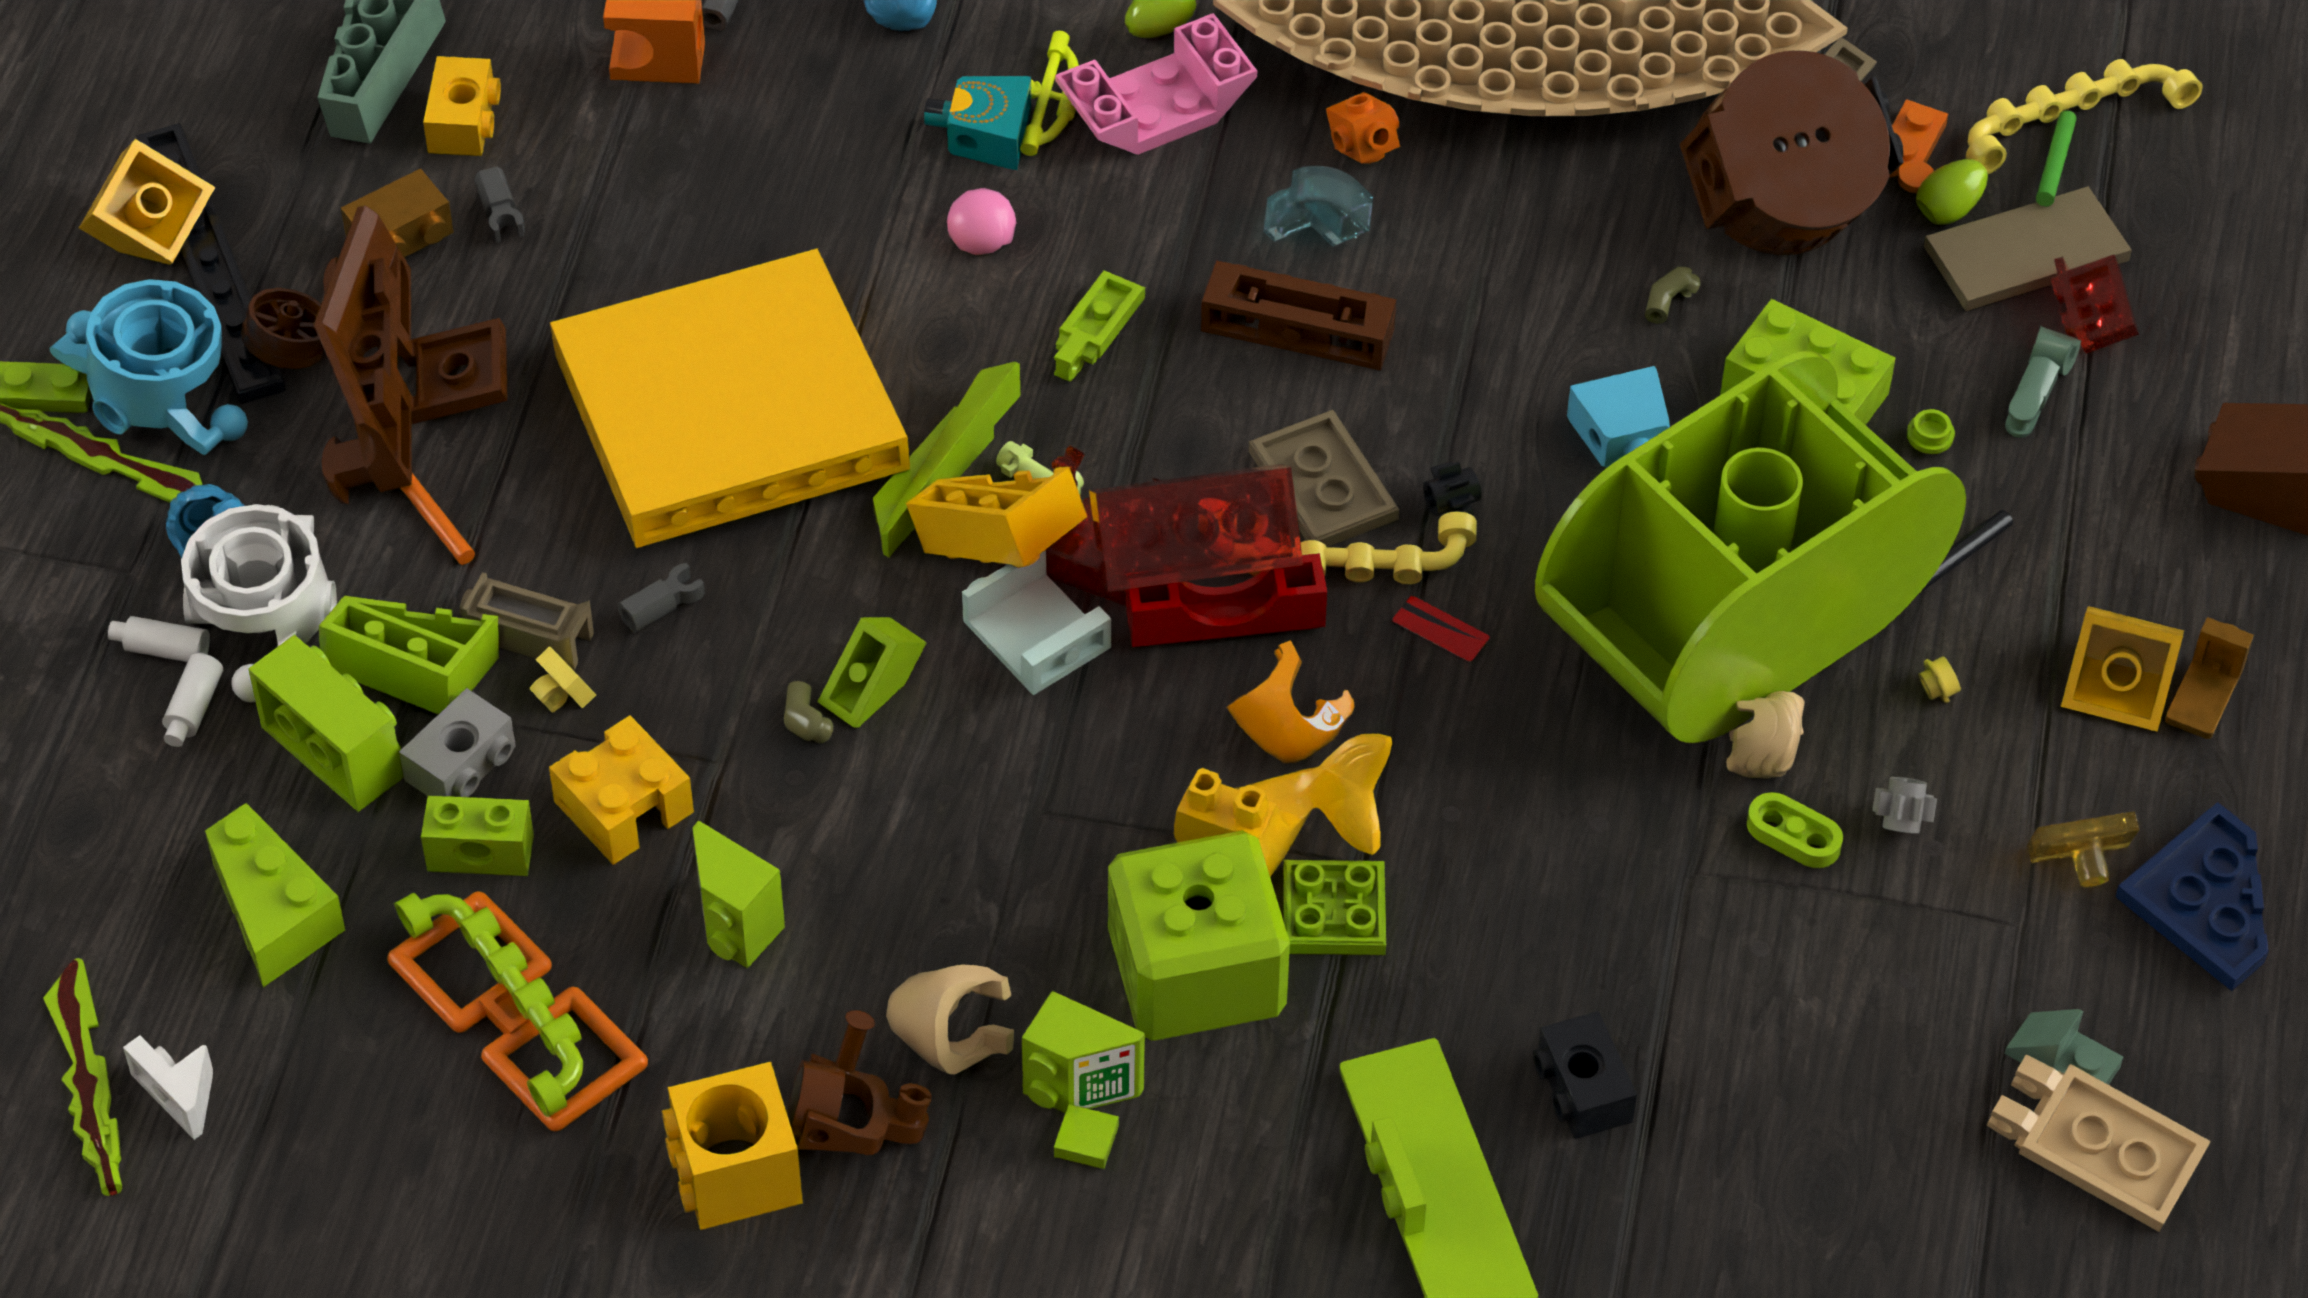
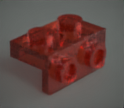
[2051,254,2139,354]

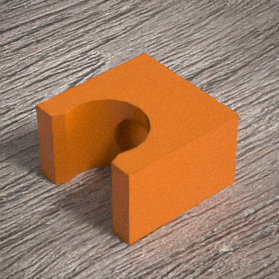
[603,0,705,84]

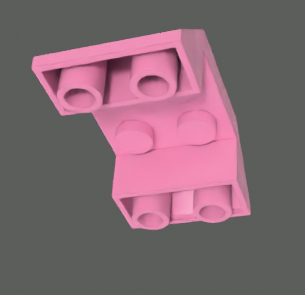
[1055,13,1257,155]

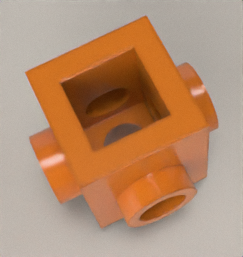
[1326,92,1400,164]

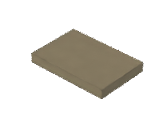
[1249,410,1399,547]

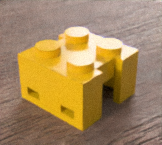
[549,715,694,865]

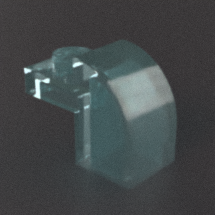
[1263,166,1373,246]

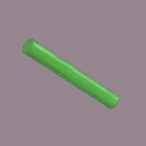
[2036,111,2077,207]

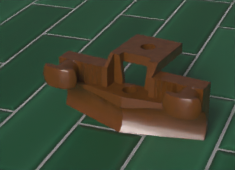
[314,205,507,504]

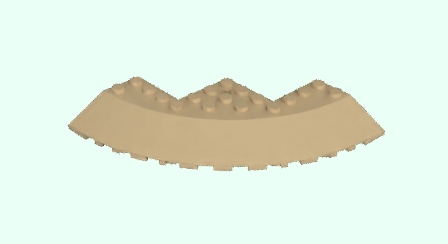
[1213,0,1848,116]

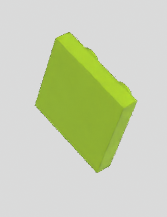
[1283,860,1386,955]

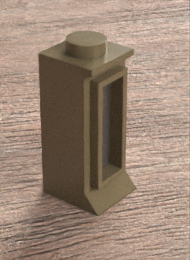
[460,572,594,670]

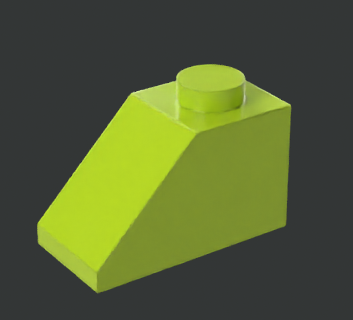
[817,617,927,728]

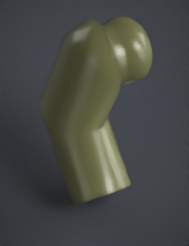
[1645,266,1701,324]

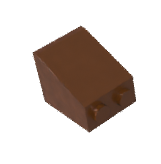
[2195,403,2308,536]

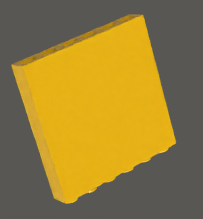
[550,248,910,548]

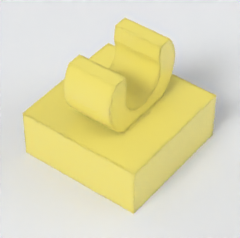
[530,646,596,713]

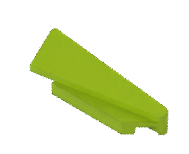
[873,361,1021,557]

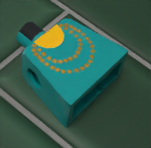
[924,76,1032,170]

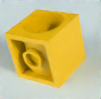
[662,1062,803,1230]

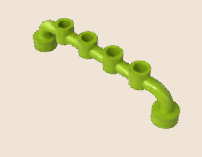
[394,893,583,1117]

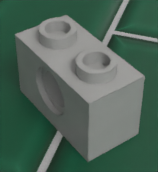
[399,688,516,797]

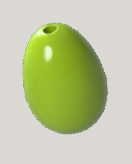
[1125,0,1196,38]
[1916,159,1988,225]

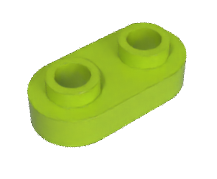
[1747,792,1843,868]

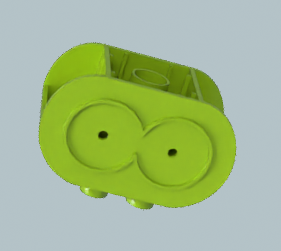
[1535,351,1966,743]

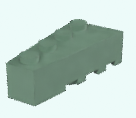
[317,0,446,144]

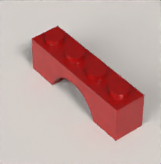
[1126,553,1327,647]

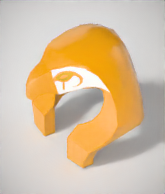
[1226,640,1355,763]

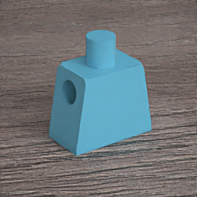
[1567,366,1670,468]

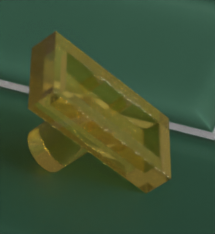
[2027,811,2140,887]

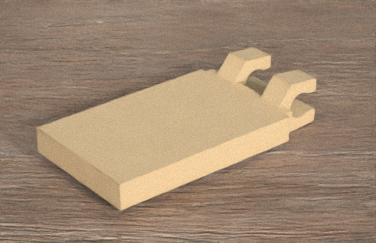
[1987,1054,2211,1232]

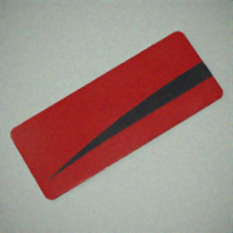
[1392,596,1490,662]

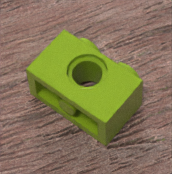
[421,795,534,876]

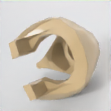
[886,964,1014,1075]

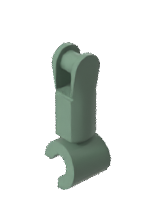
[2005,326,2081,438]

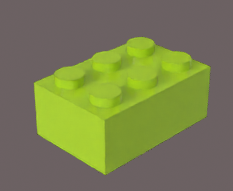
[1720,299,1896,425]
[248,634,404,812]

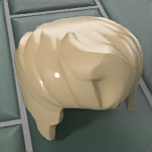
[1726,691,1805,779]

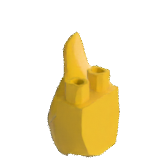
[1174,733,1392,877]

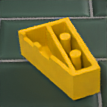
[906,467,1087,568]

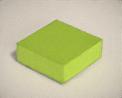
[1054,1104,1119,1169]

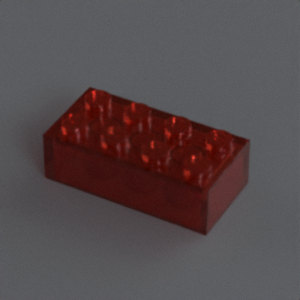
[1089,464,1303,592]

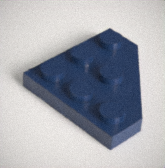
[2115,802,2269,991]

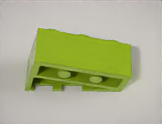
[319,596,499,714]
[205,803,345,988]

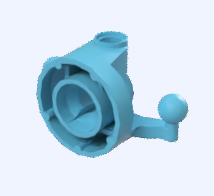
[50,279,248,455]

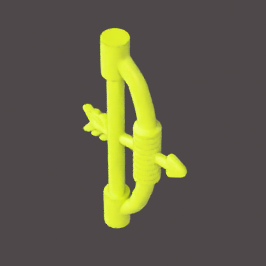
[1020,30,1079,156]

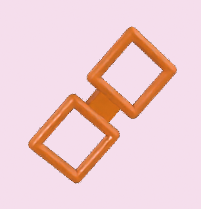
[387,891,648,1132]

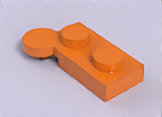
[1889,99,1948,193]

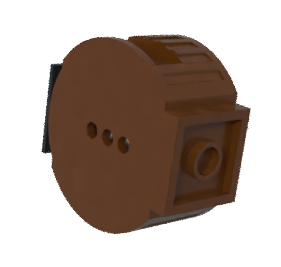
[1679,50,1904,255]

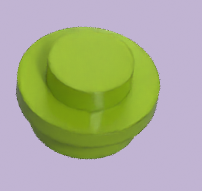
[1907,409,1955,454]

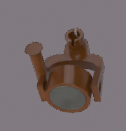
[787,1010,932,1155]

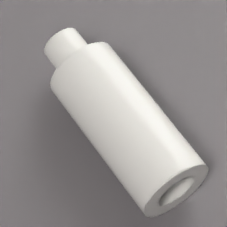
[108,616,210,662]
[162,653,223,747]

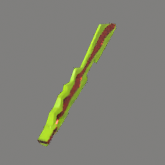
[0,403,202,503]
[43,958,122,1196]

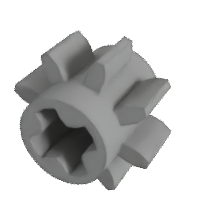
[1872,777,1937,833]

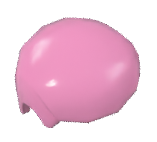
[947,188,1017,256]

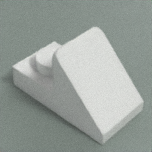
[123,1035,213,1140]

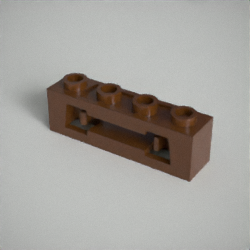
[1201,260,1397,371]

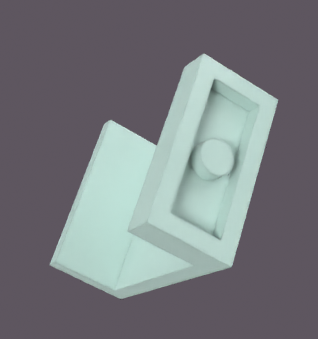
[962,550,1111,695]

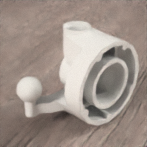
[181,504,337,702]

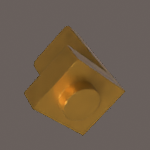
[2165,617,2254,739]

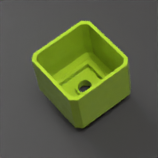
[1108,830,1290,1041]

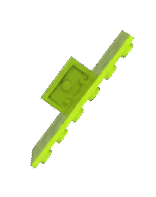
[1339,1038,1538,1298]

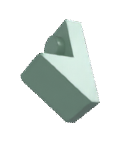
[2004,1009,2123,1085]

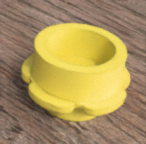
[1918,656,1961,703]

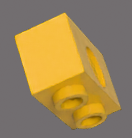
[423,56,501,156]

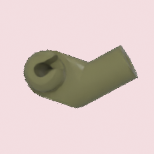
[784,681,833,744]

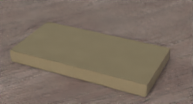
[1924,186,2132,311]

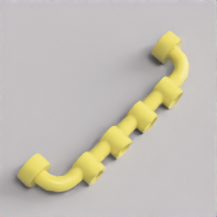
[1966,59,2203,174]
[1198,501,1477,584]

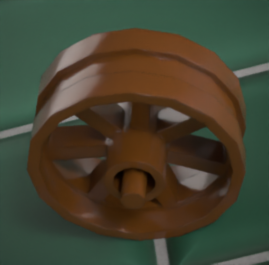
[241,288,324,369]

